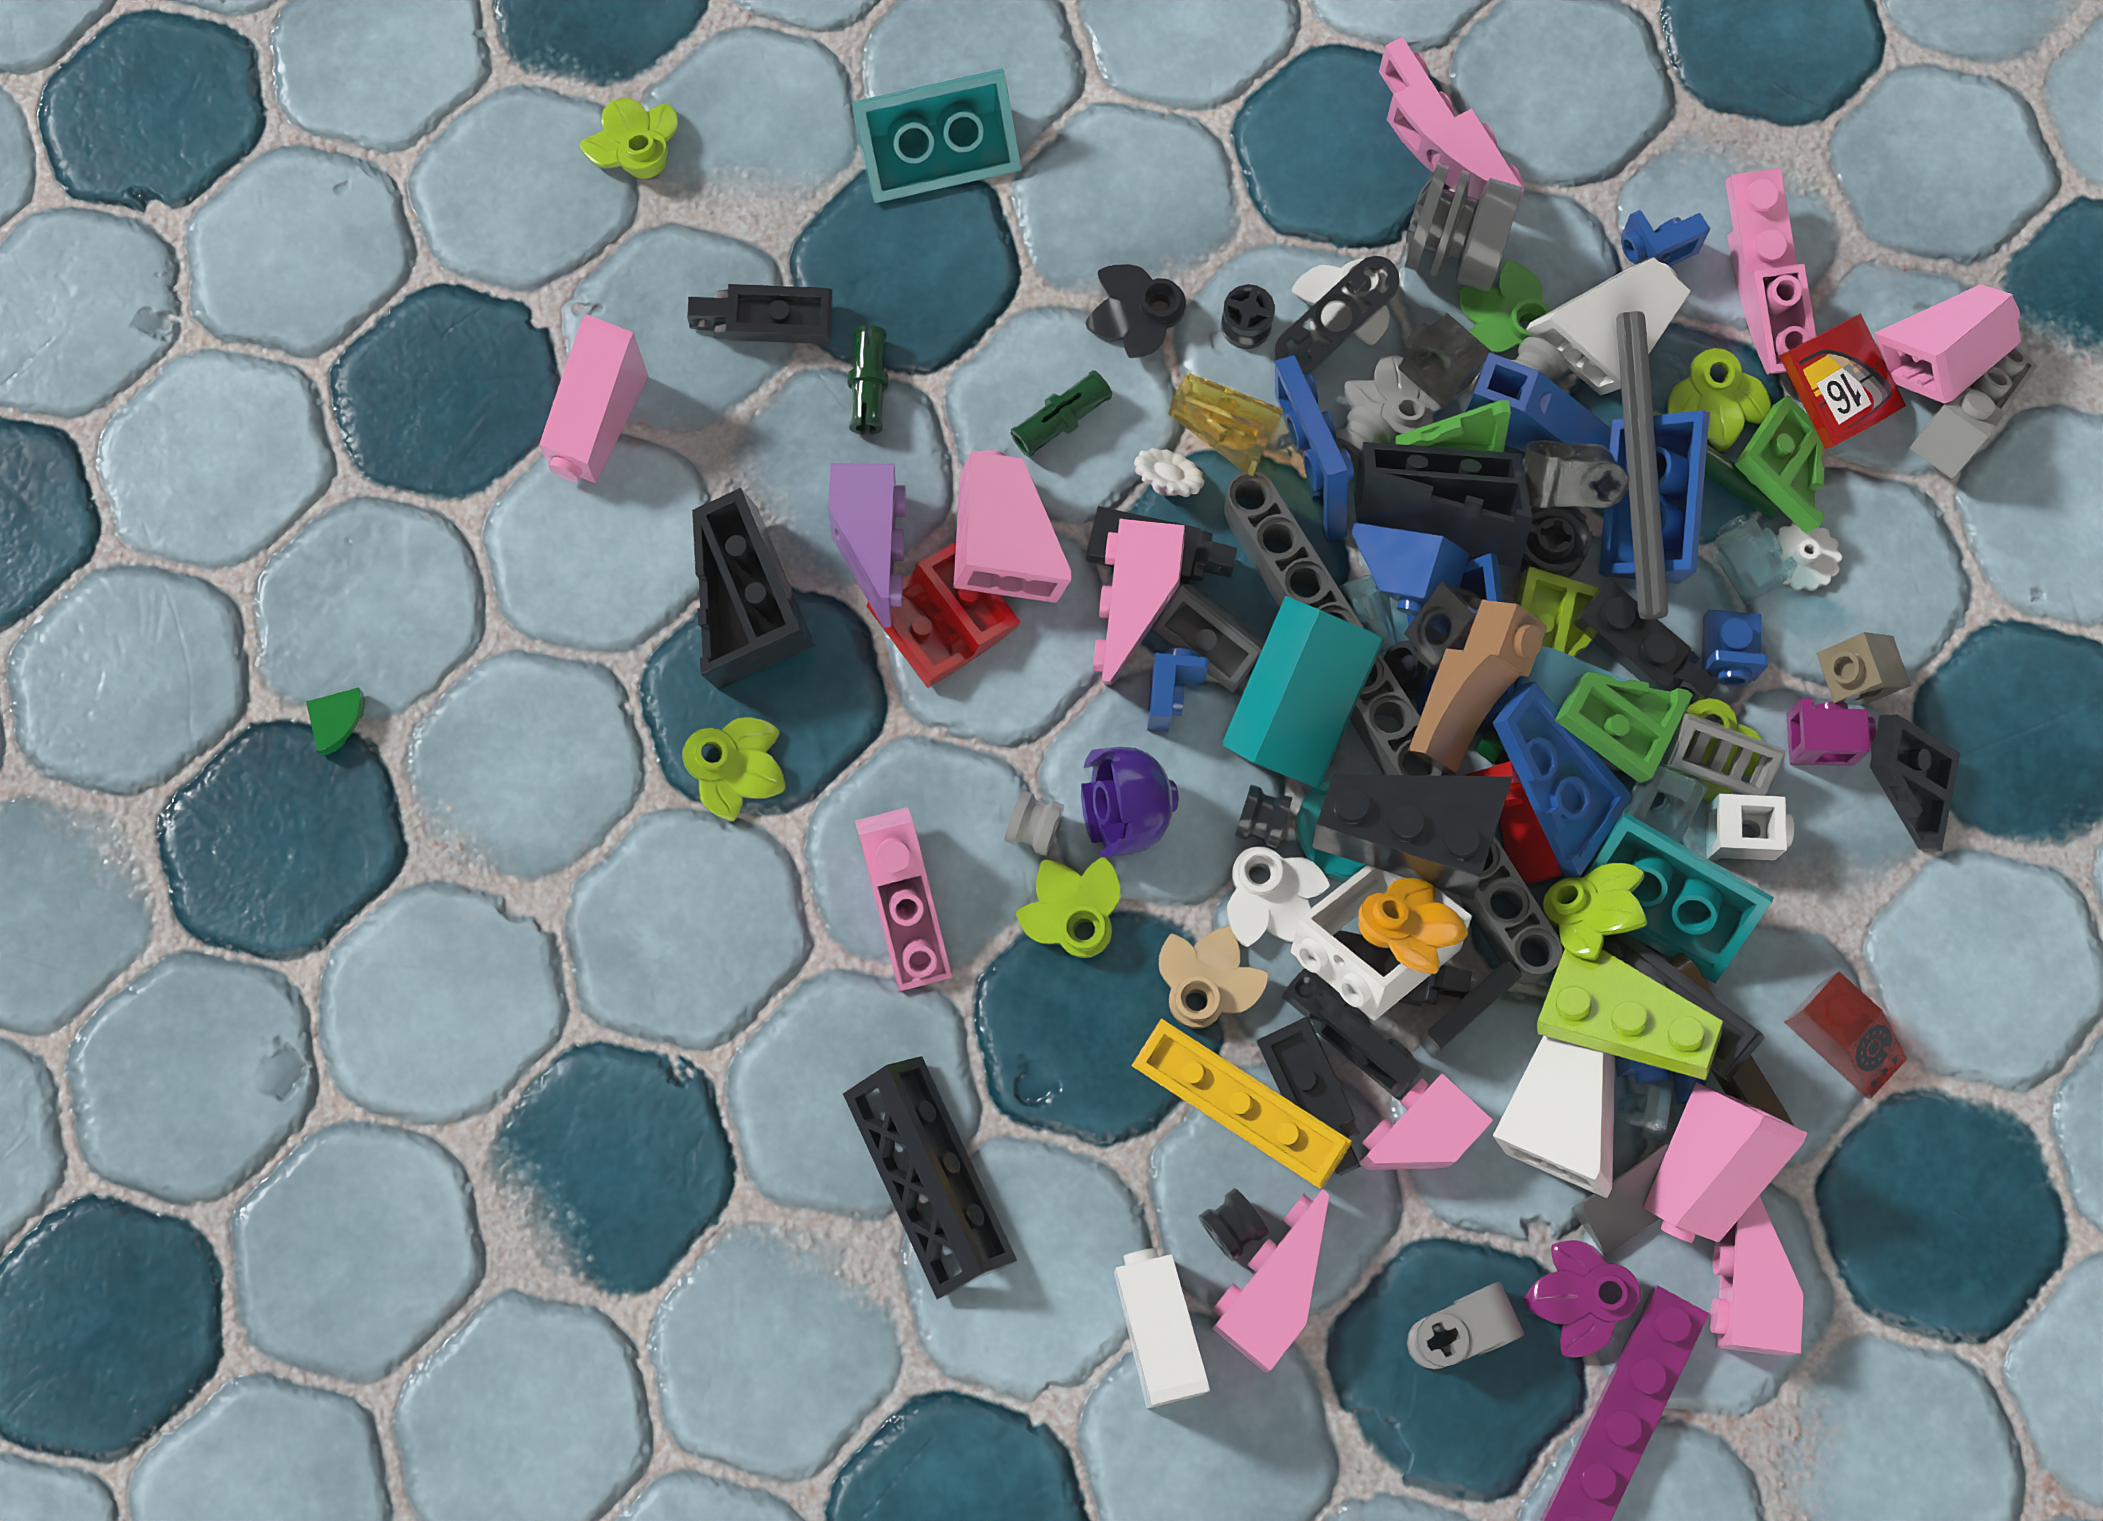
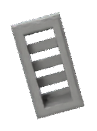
[1661,711,1786,796]

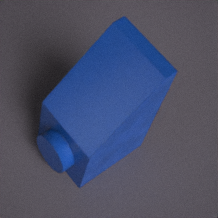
[1352,523,1470,618]

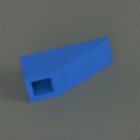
[1465,352,1611,482]

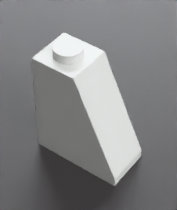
[1526,257,1691,396]
[1493,1036,1615,1198]
[1114,1248,1210,1409]

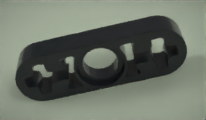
[1275,256,1400,374]

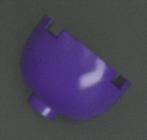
[1081,747,1179,857]

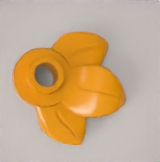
[1358,878,1468,974]

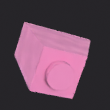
[1875,284,2021,404]
[539,314,649,484]
[954,450,1071,603]
[1643,1082,1808,1243]

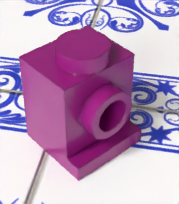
[1786,698,1876,766]

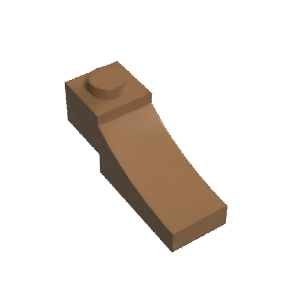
[1409,600,1547,773]

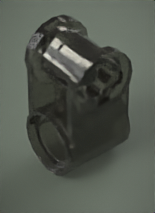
[1523,440,1628,508]

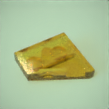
[1168,372,1284,476]

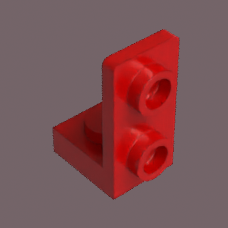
[1465,761,1562,885]

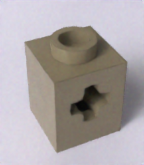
[1816,632,1911,706]

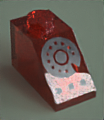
[1784,971,1907,1100]

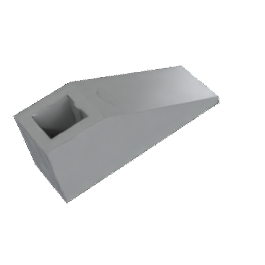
[1909,346,2038,479]

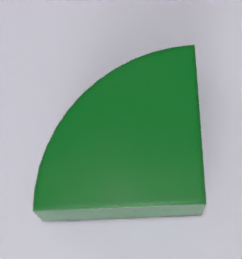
[306,687,365,756]

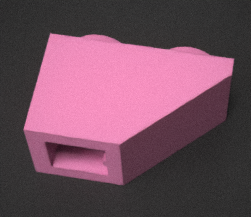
[1360,1073,1493,1170]

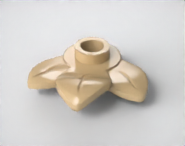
[1159,926,1269,1029]

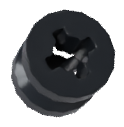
[1221,284,1275,349]
[1235,784,1293,849]
[1198,1188,1269,1262]

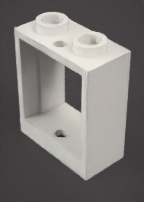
[1291,865,1472,1021]

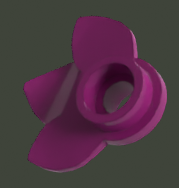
[1524,1240,1641,1357]

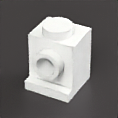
[1706,794,1794,861]

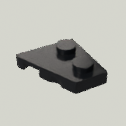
[1870,714,1960,852]

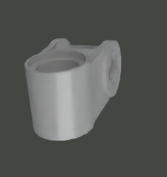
[1407,1281,1525,1370]

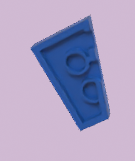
[1275,355,1354,542]
[1493,681,1633,878]

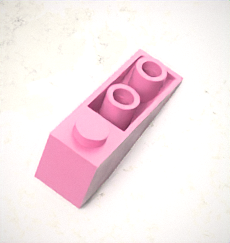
[1093,519,1185,685]
[855,807,952,992]
[1212,1189,1329,1373]
[1709,1195,1804,1356]

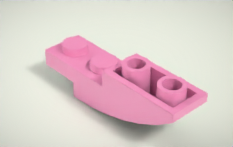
[1379,37,1524,208]
[1725,168,1816,375]

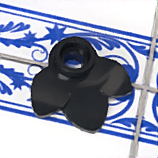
[1085,264,1186,358]

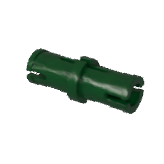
[847,325,889,435]
[1010,370,1113,457]

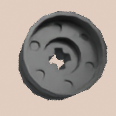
[1404,162,1523,293]

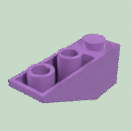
[828,463,906,627]

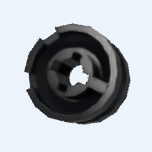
[1519,500,1593,578]

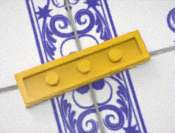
[1132,1019,1353,1189]

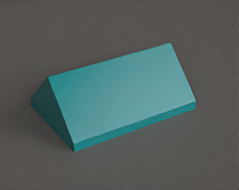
[852,68,1022,203]
[1221,596,1385,788]
[1571,812,1774,984]

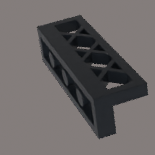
[842,1056,1017,1299]

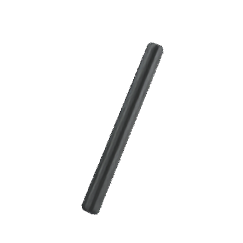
[1616,311,1668,620]

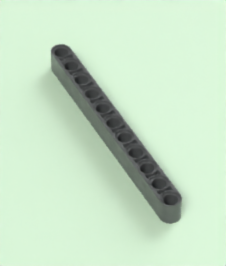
[1224,471,1562,985]

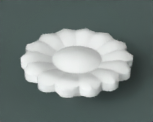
[1134,448,1204,497]
[1766,522,1842,591]

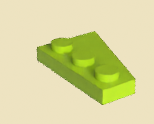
[1537,949,1723,1080]

